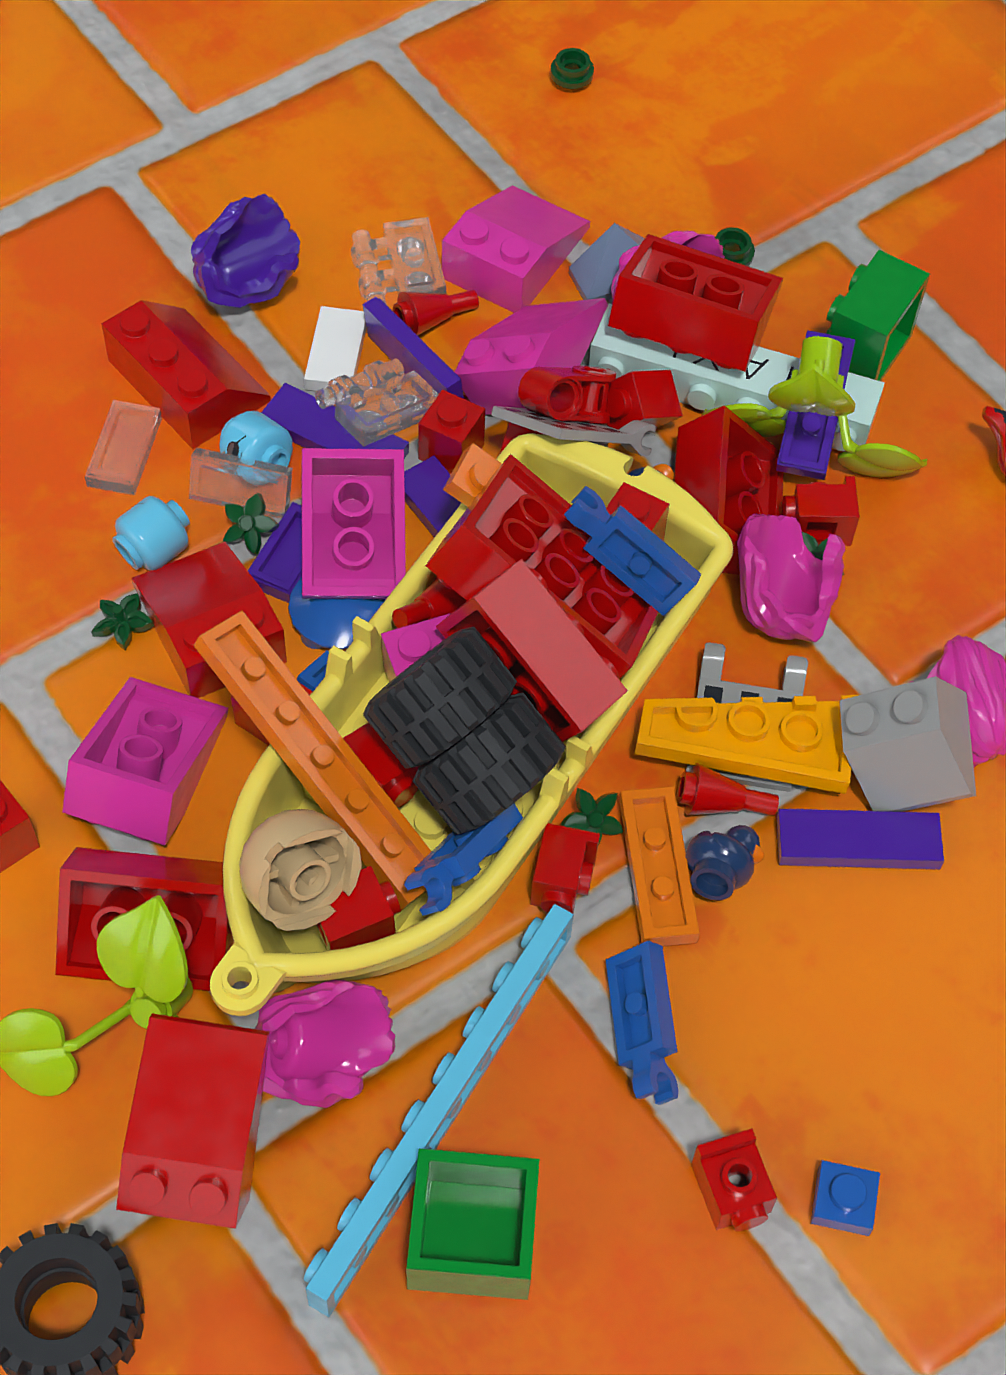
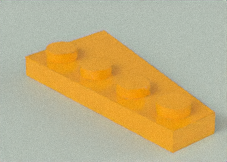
[635,695,859,794]

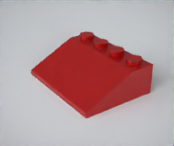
[425,454,658,679]

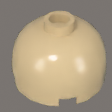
[239,809,362,931]

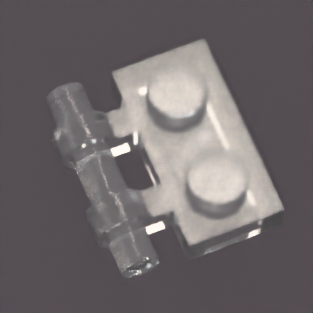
[350,217,446,304]
[315,358,439,447]

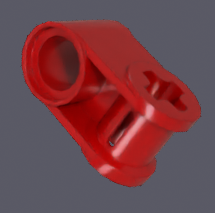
[518,366,616,424]

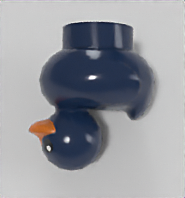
[686,825,764,900]

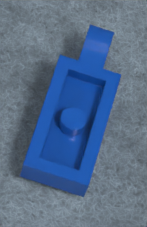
[564,486,701,616]
[404,803,523,916]
[606,941,678,1105]

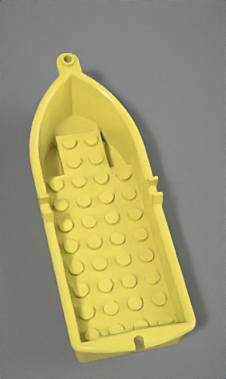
[210,433,733,1016]

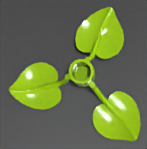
[703,336,927,477]
[0,895,193,1096]

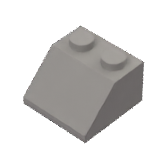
[840,676,976,812]

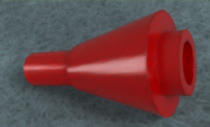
[392,290,479,336]
[392,578,467,628]
[677,763,779,816]

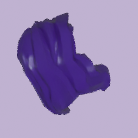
[191,194,301,308]

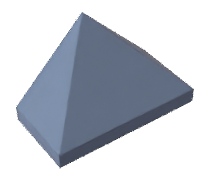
[569,223,645,300]

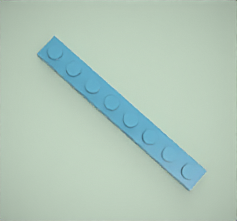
[304,904,574,1318]

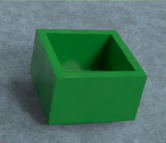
[825,250,930,381]
[406,1148,540,1300]

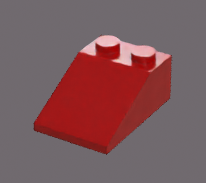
[131,542,287,698]
[116,1013,270,1229]

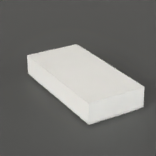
[304,306,367,396]

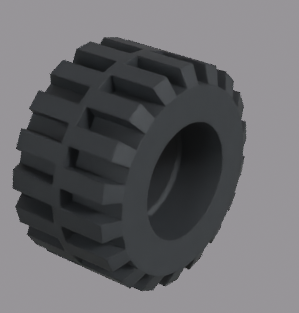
[363,627,517,769]
[413,693,566,835]
[0,1223,145,1375]

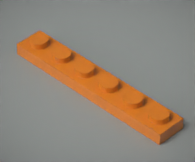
[194,611,432,911]

